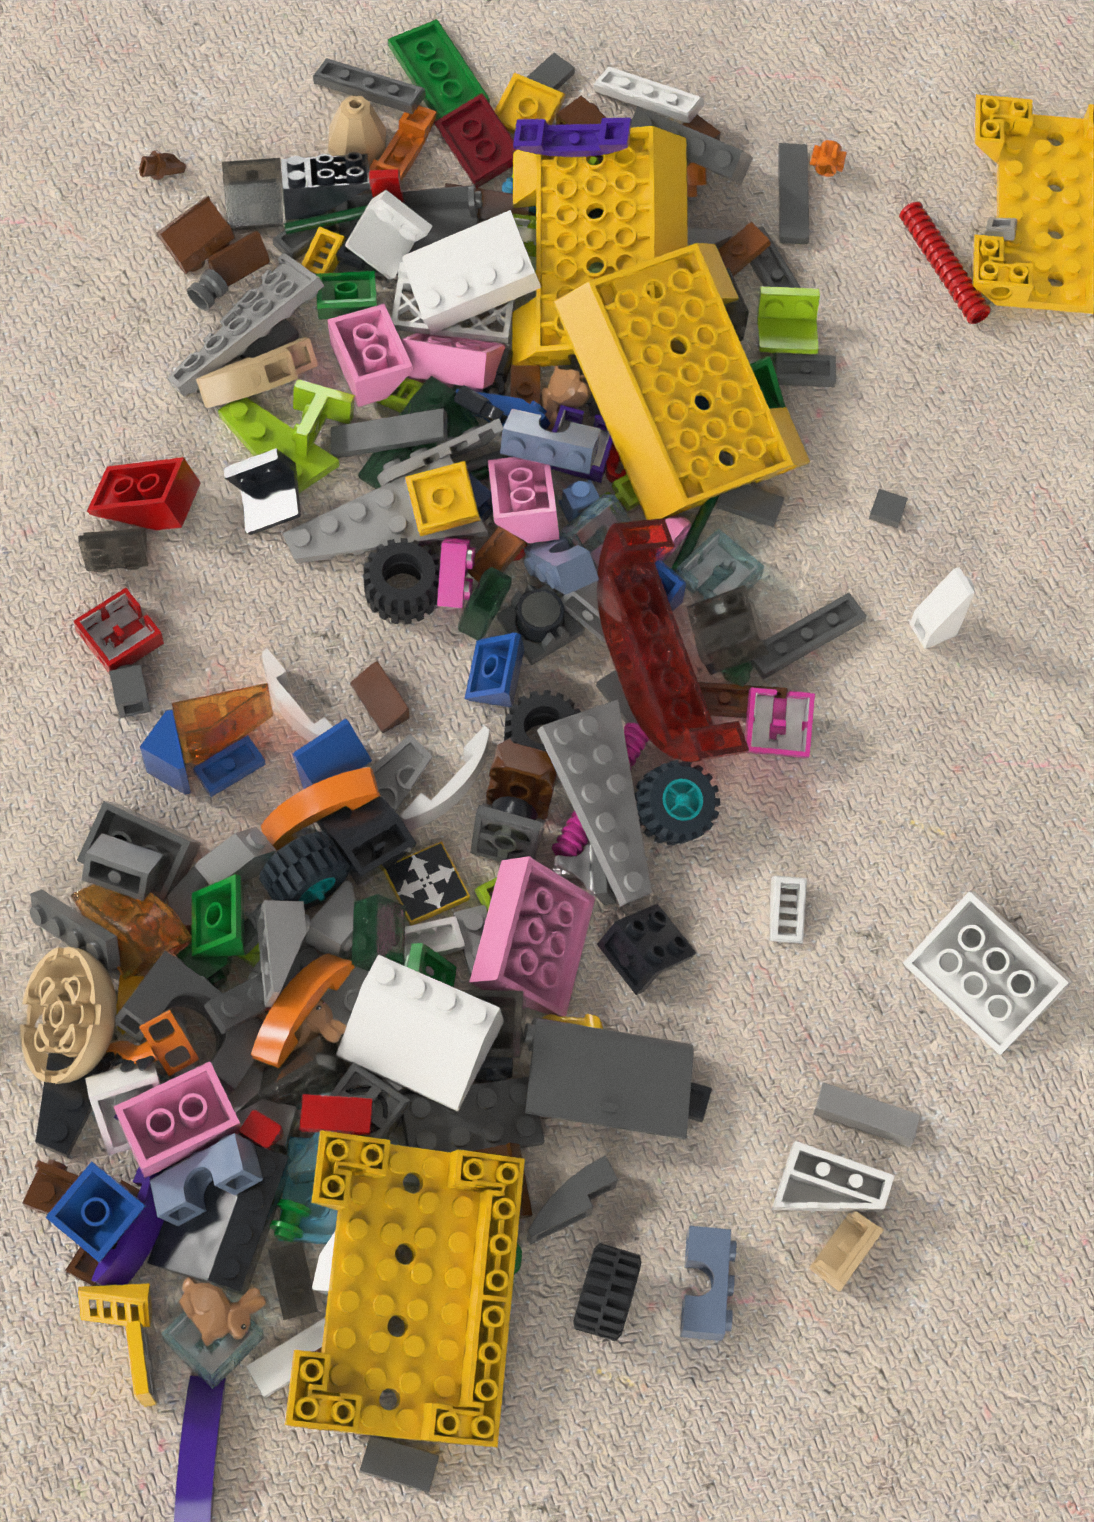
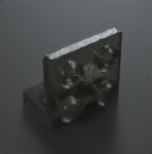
[78,528,149,573]

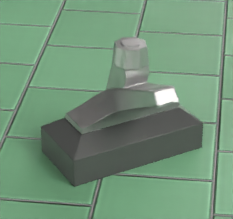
[553,844,616,905]

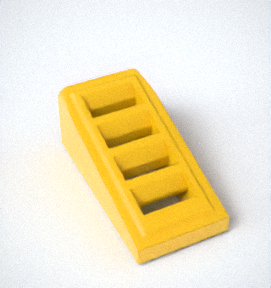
[301,227,346,274]
[78,1283,152,1327]

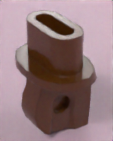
[139,150,186,180]

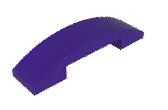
[513,117,632,157]
[91,1166,171,1286]
[174,1375,226,1522]

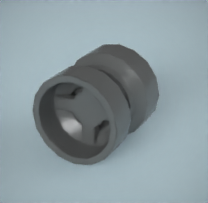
[187,269,228,311]

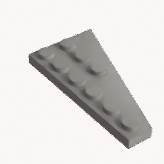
[167,252,324,397]
[282,455,489,564]
[537,699,652,907]

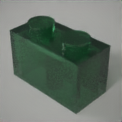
[352,894,406,971]

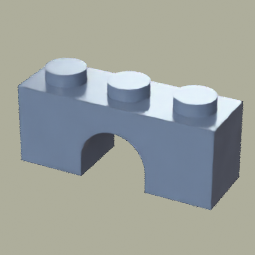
[500,409,601,474]
[523,535,599,595]
[150,1133,263,1226]
[680,1226,737,1341]

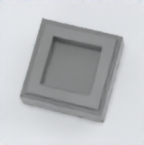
[985,217,1017,241]

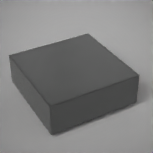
[869,489,908,528]

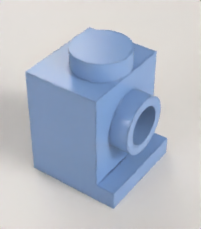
[559,480,601,527]

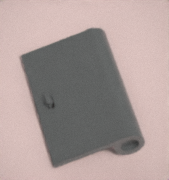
[335,185,483,277]
[523,1017,694,1139]

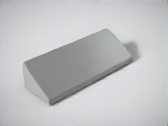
[813,1082,920,1147]

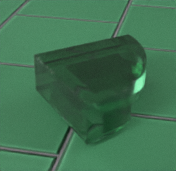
[721,654,753,687]

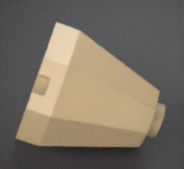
[328,96,386,167]

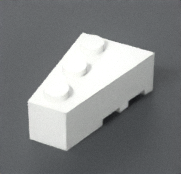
[771,1141,895,1212]

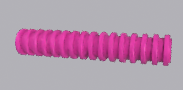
[552,723,650,857]

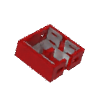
[73,588,164,675]

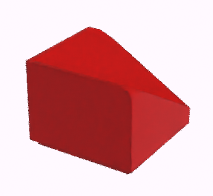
[239,1109,284,1148]

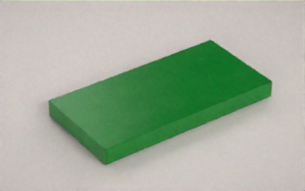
[388,19,490,121]

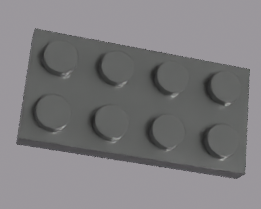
[401,1077,545,1152]

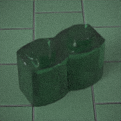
[458,567,512,641]

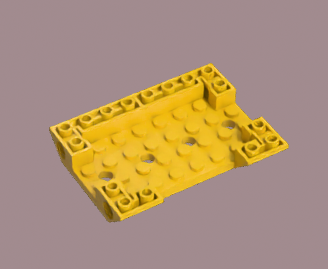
[973,94,1094,314]
[512,126,688,367]
[553,243,810,525]
[285,1130,525,1447]

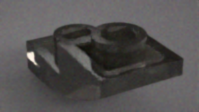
[268,1242,318,1320]

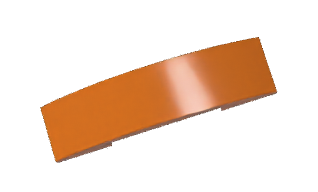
[369,105,437,181]
[261,767,380,851]
[251,953,355,1068]

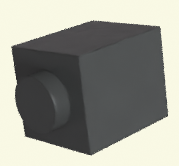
[109,665,151,718]

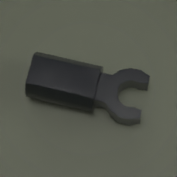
[483,348,513,396]
[454,385,508,425]

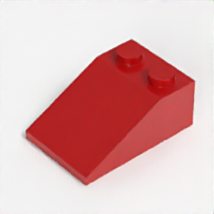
[87,457,201,530]

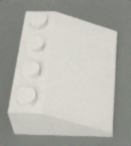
[402,210,541,334]
[903,891,1073,1055]
[336,955,504,1111]

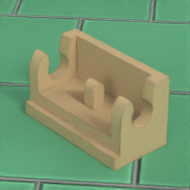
[809,1211,884,1292]

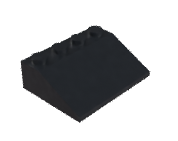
[147,1145,293,1295]

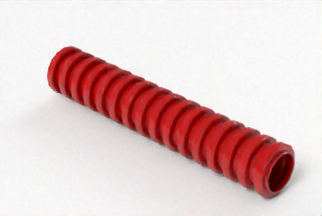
[899,202,991,324]

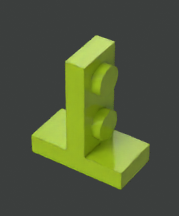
[292,379,355,458]

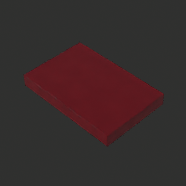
[434,93,517,188]

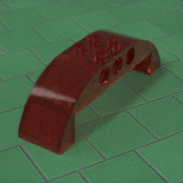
[597,518,749,762]

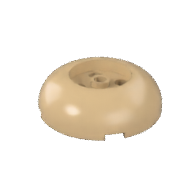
[20,947,117,1084]

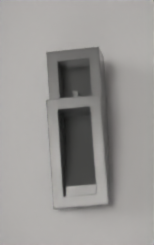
[527,1155,618,1245]

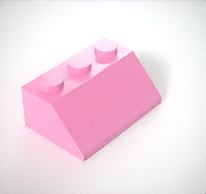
[327,304,413,407]
[401,333,505,392]
[488,457,560,543]
[113,1062,240,1178]

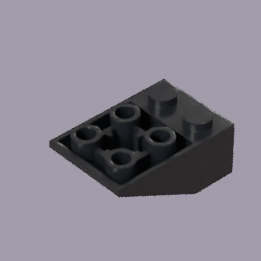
[281,152,371,220]
[317,794,416,886]

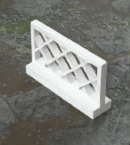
[391,262,515,343]

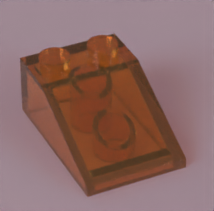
[172,683,273,764]
[71,884,192,979]

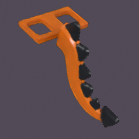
[102,1010,200,1076]

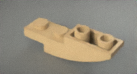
[196,337,318,408]

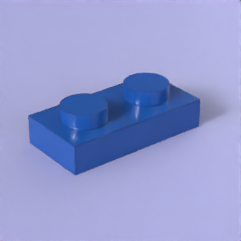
[193,735,266,797]

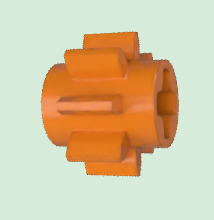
[810,140,847,177]

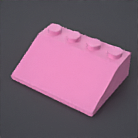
[469,857,595,1017]

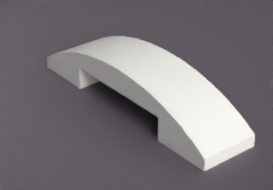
[262,649,333,742]
[400,726,489,831]

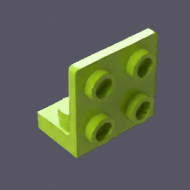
[757,286,820,354]

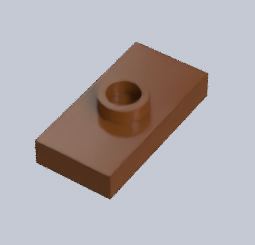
[718,221,771,279]
[510,364,540,405]
[468,526,527,590]

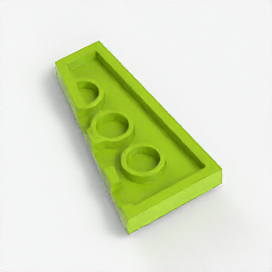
[218,397,340,493]

